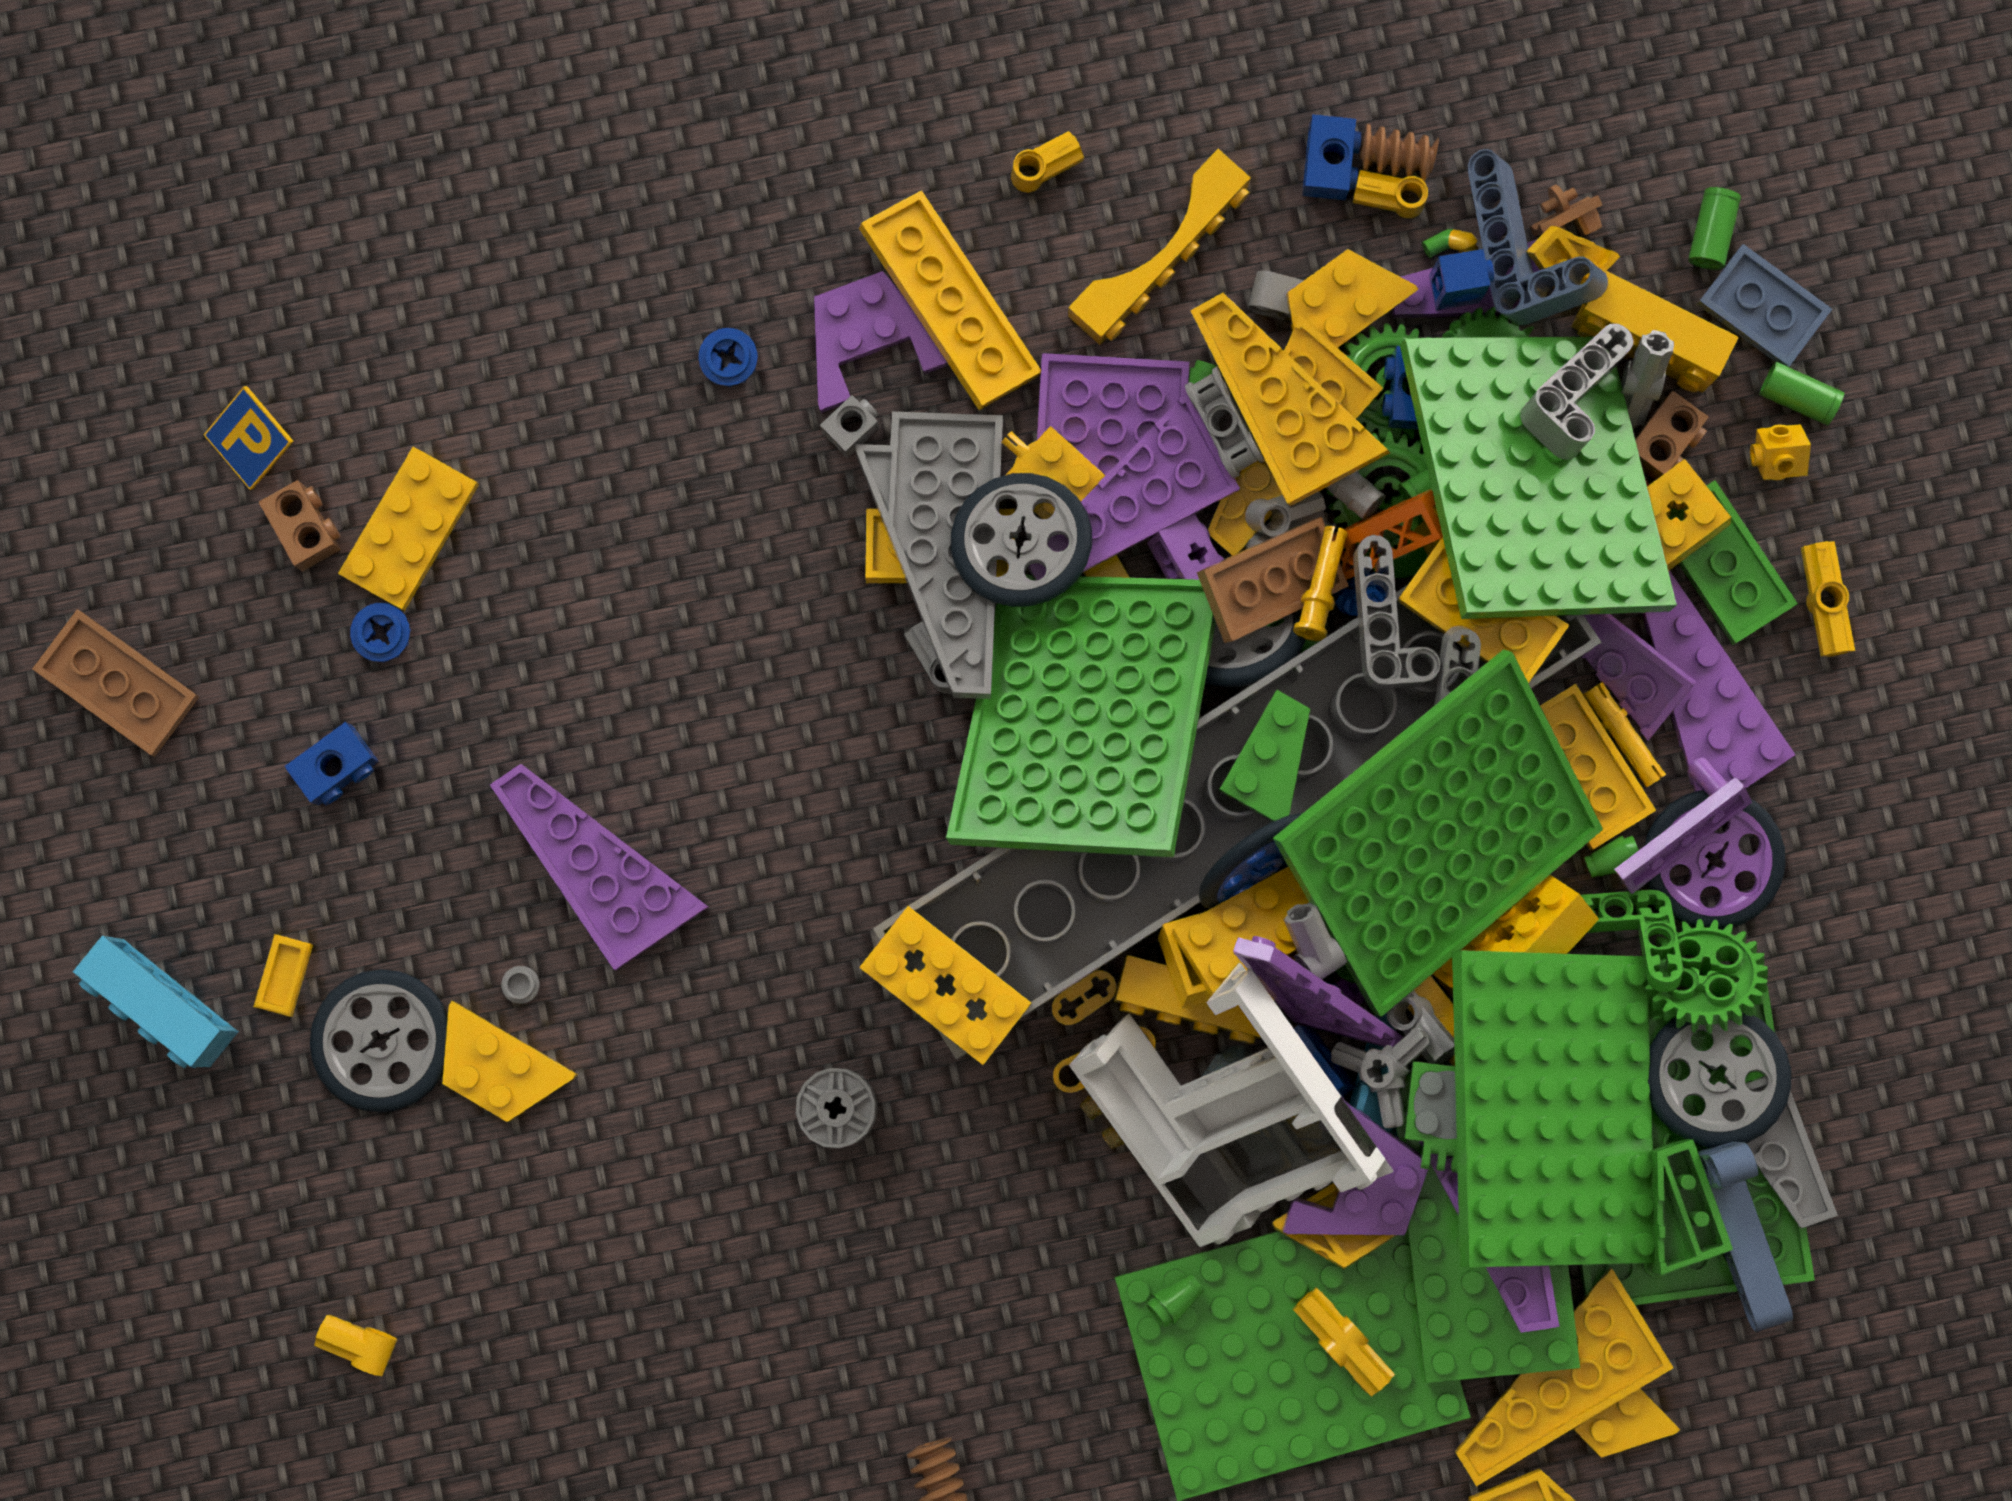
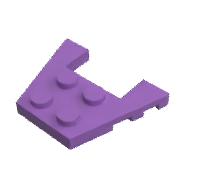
[814,271,949,413]
[1283,1096,1428,1235]

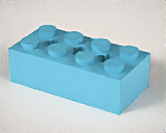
[73,936,239,1068]

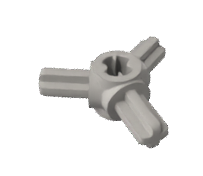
[1331,1027,1431,1128]

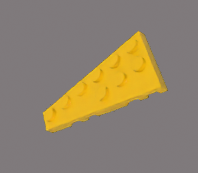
[1190,293,1390,506]
[1208,315,1383,556]
[1455,1267,1674,1487]

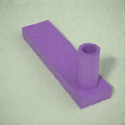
[1614,757,1752,894]

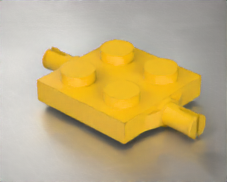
[1001,426,1105,519]

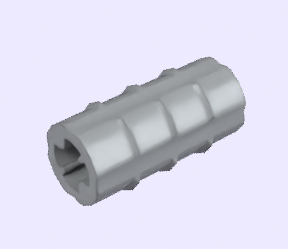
[1326,471,1385,520]

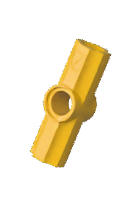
[1800,541,1855,657]
[1292,1287,1395,1397]

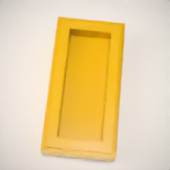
[253,934,313,1017]

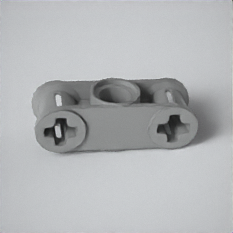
[1185,366,1265,478]

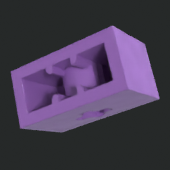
[1147,514,1224,580]

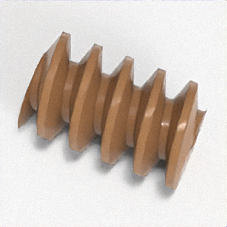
[1359,124,1439,182]
[906,1437,967,1501]

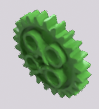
[1645,919,1768,1034]

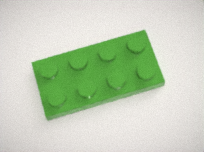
[1668,480,1798,645]

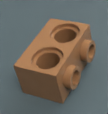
[1635,391,1709,480]
[259,480,341,572]

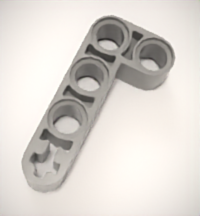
[1520,324,1633,460]
[1353,535,1441,689]

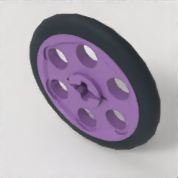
[1644,789,1786,930]

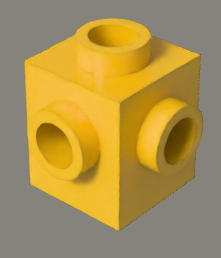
[1750,424,1811,480]

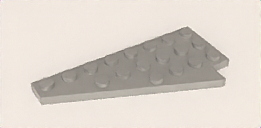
[855,411,1003,699]

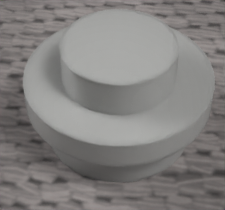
[501,966,540,1004]

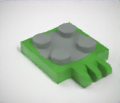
[1404,1061,1458,1173]

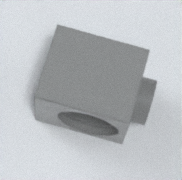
[820,395,879,459]

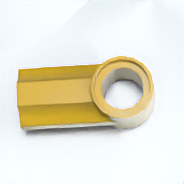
[1011,131,1084,193]
[1353,170,1428,218]
[314,1314,397,1376]

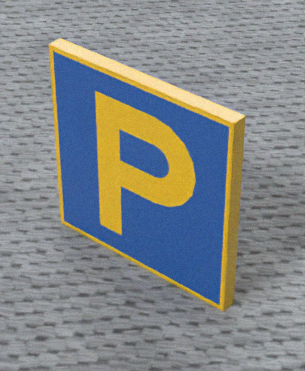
[204,386,294,490]

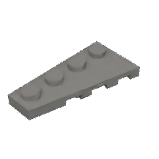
[1721,1076,1838,1228]

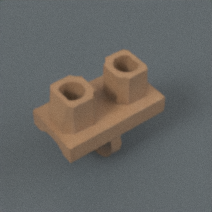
[1529,184,1602,236]

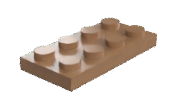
[1196,517,1349,643]
[32,609,200,757]

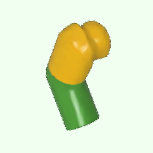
[1422,229,1479,258]

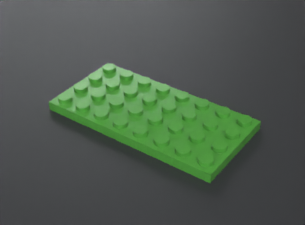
[1396,1074,1580,1383]

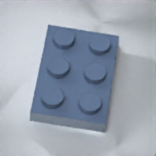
[1697,244,1832,367]

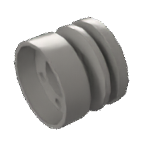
[795,1068,878,1148]

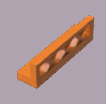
[1332,489,1443,580]

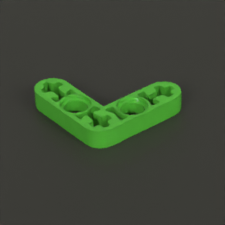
[1581,890,1683,992]

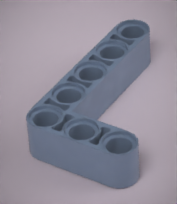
[1468,149,1608,325]
[1698,1142,1793,1333]

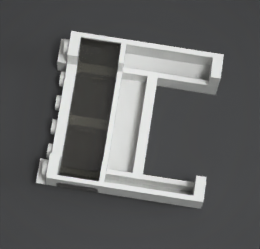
[1069,963,1394,1247]

